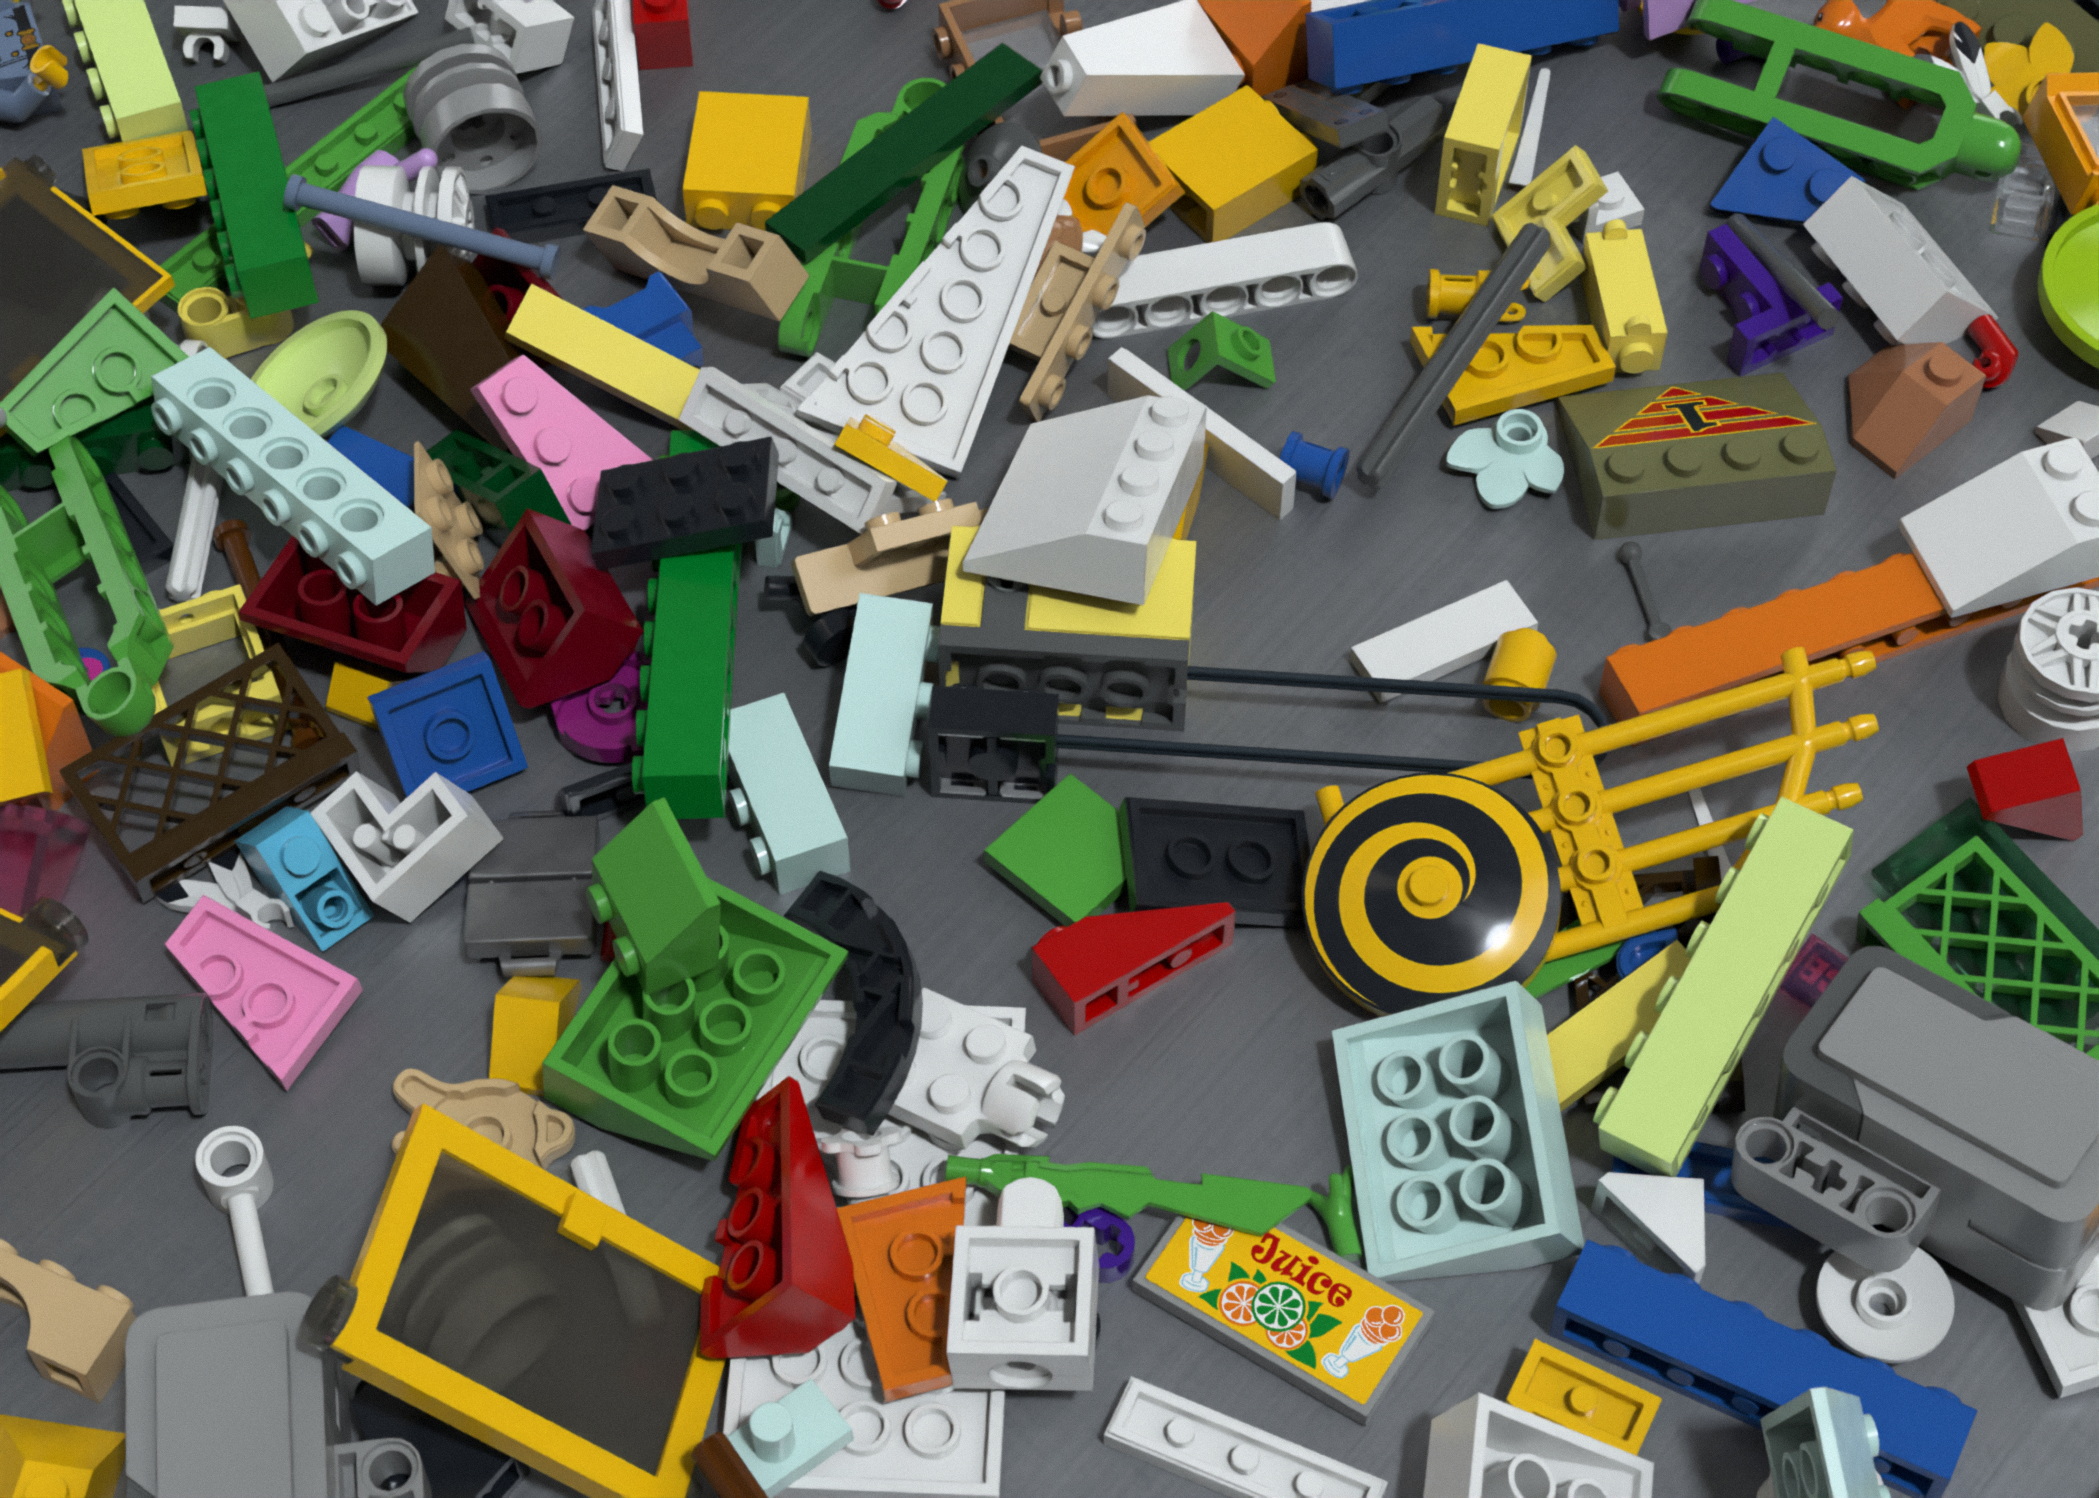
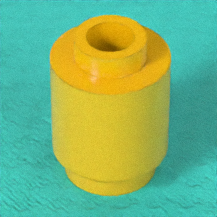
[1482,628,1557,722]

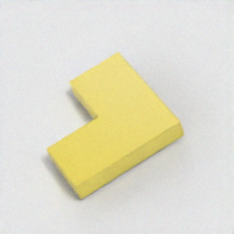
[1490,145,1608,302]

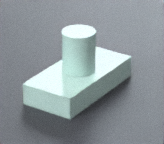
[698,1378,853,1498]

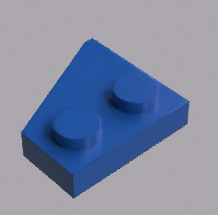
[1708,116,1865,224]

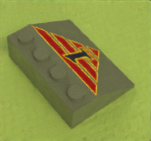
[1557,372,1837,540]

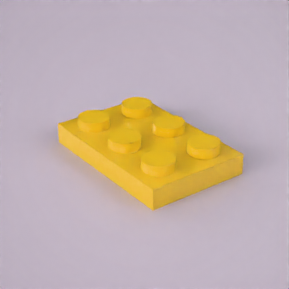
[82,130,207,219]

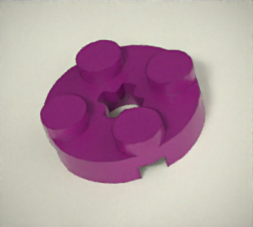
[551,650,652,764]

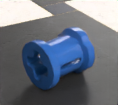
[1279,431,1350,499]

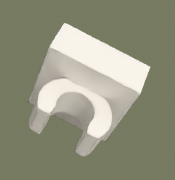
[174,5,241,64]

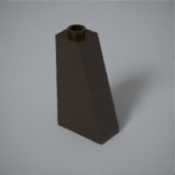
[380,245,532,455]

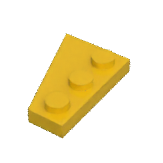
[1410,325,1616,425]

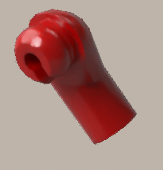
[1967,314,2018,389]

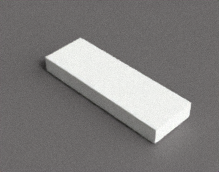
[1350,580,1538,703]

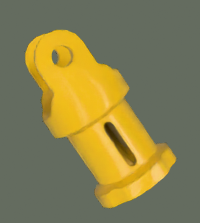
[1426,269,1530,322]

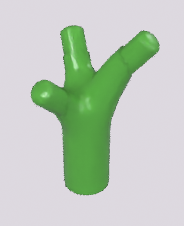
[1308,1165,1362,1262]

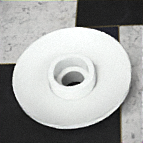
[1816,1247,1955,1363]

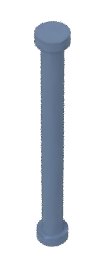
[284,174,561,280]

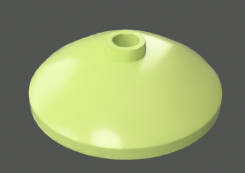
[250,310,387,438]

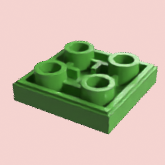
[984,773,1128,927]

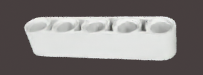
[1091,222,1358,339]

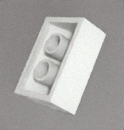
[1803,176,1999,345]

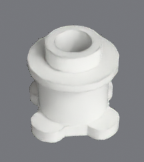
[821,1126,902,1205]

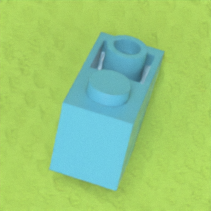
[235,806,374,952]

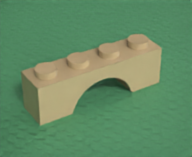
[583,185,810,322]
[0,1238,136,1404]

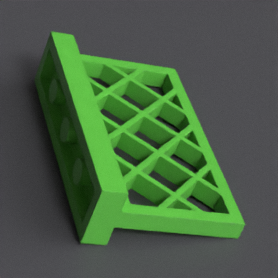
[1856,835,2099,1060]

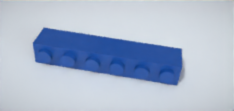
[1305,0,1619,94]
[1549,1239,1978,1498]

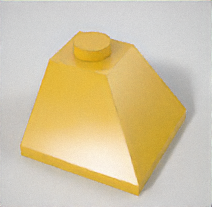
[0,1414,126,1498]

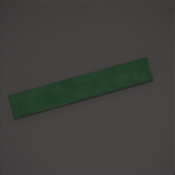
[765,42,1042,265]

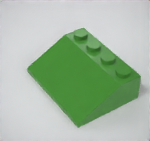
[542,877,849,1162]

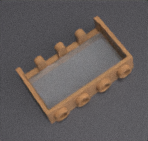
[932,0,1136,162]

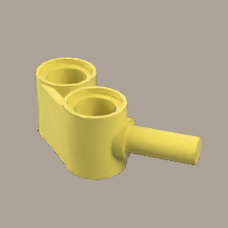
[177,241,313,359]

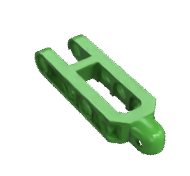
[1657,0,2021,191]
[778,78,964,357]
[0,434,174,737]

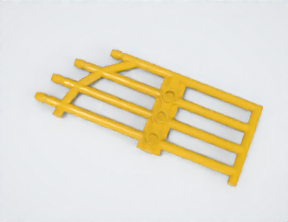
[1315,647,1879,963]

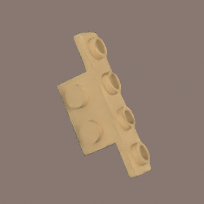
[1008,202,1146,422]
[791,498,990,617]

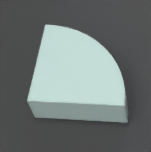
[755,508,793,568]

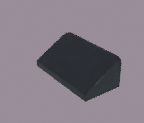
[557,763,646,821]

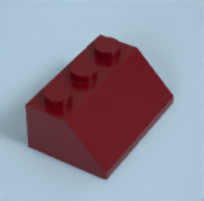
[465,508,644,709]
[238,535,467,673]

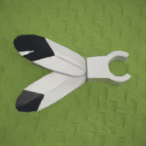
[1913,21,2023,130]
[155,847,294,932]

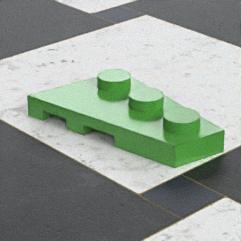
[0,287,189,457]

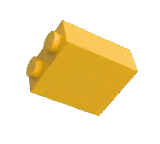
[1149,85,1318,243]
[682,91,812,231]

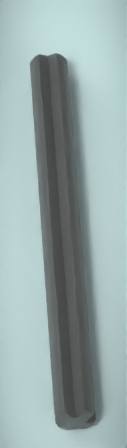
[1356,223,1550,489]

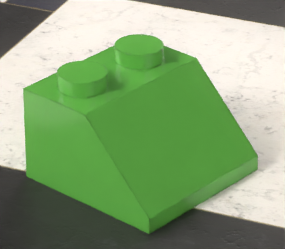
[585,798,721,996]

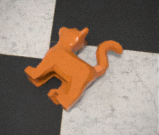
[1813,0,1982,110]

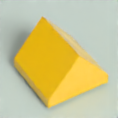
[326,660,409,731]

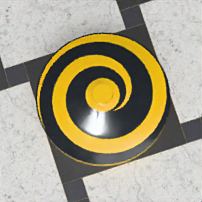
[1302,772,1561,1017]

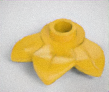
[1984,22,2074,117]

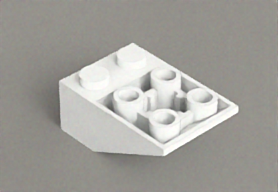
[223,0,419,83]

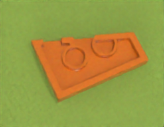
[837,1176,967,1402]

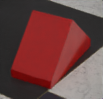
[1966,738,2083,841]

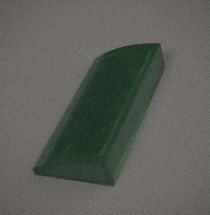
[1871,797,2099,1045]

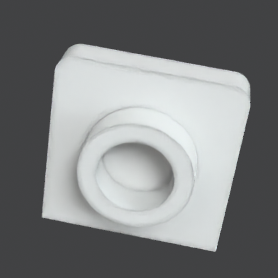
[1567,171,1645,244]

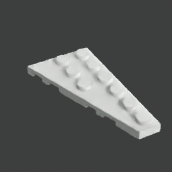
[794,146,1075,479]

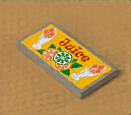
[1132,1183,1435,1427]

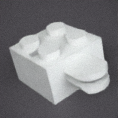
[946,1177,1099,1391]

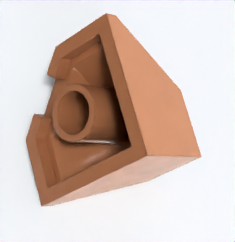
[1847,342,1986,480]

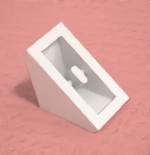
[1590,1172,1705,1284]

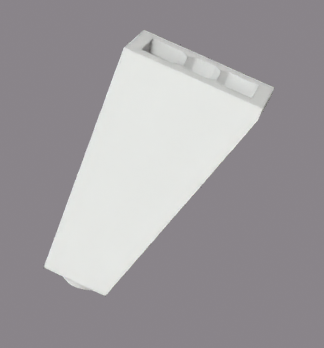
[1040,0,1245,116]

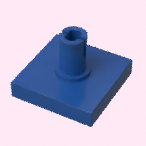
[367,651,529,799]

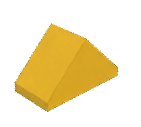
[489,976,582,1097]

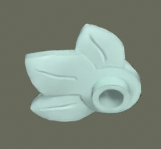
[1446,409,1564,509]

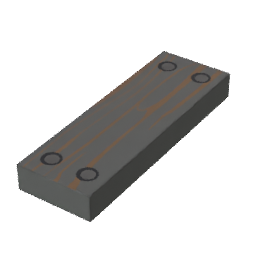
[1261,78,1390,149]

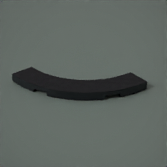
[784,871,923,1136]

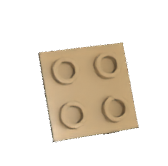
[414,441,484,600]

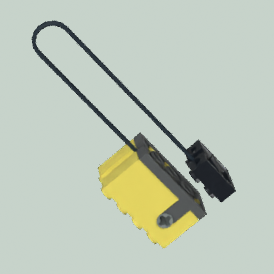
[928,525,1609,804]

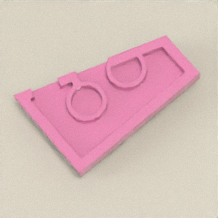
[470,355,653,530]
[165,895,363,1092]

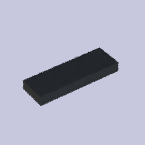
[485,168,657,244]

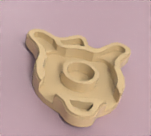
[392,1068,576,1223]

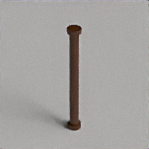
[213,519,325,750]

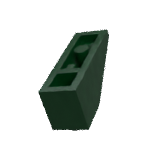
[426,429,572,547]

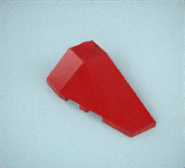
[700,1076,855,1359]

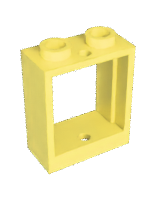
[1435,43,1532,227]
[151,584,291,767]

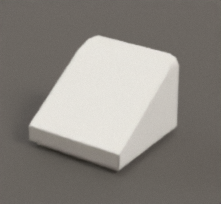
[2035,401,2099,459]

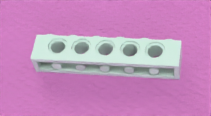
[151,347,435,606]

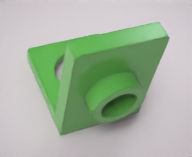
[1167,311,1276,391]

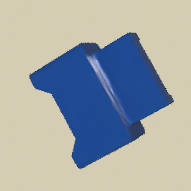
[582,272,704,368]

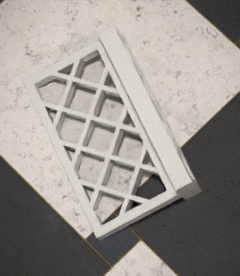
[679,367,947,534]

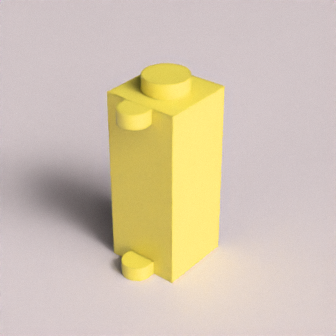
[1580,219,1668,373]

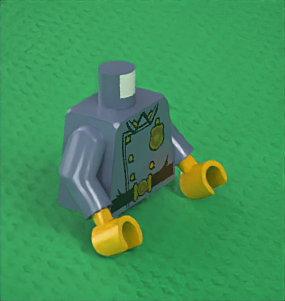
[0,0,69,123]

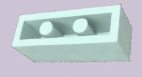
[829,593,940,797]
[727,693,851,895]

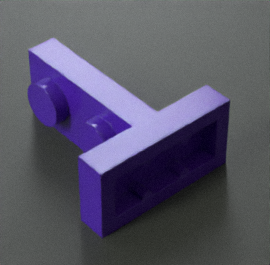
[1699,224,1843,377]

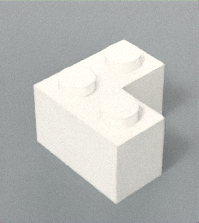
[310,771,504,923]

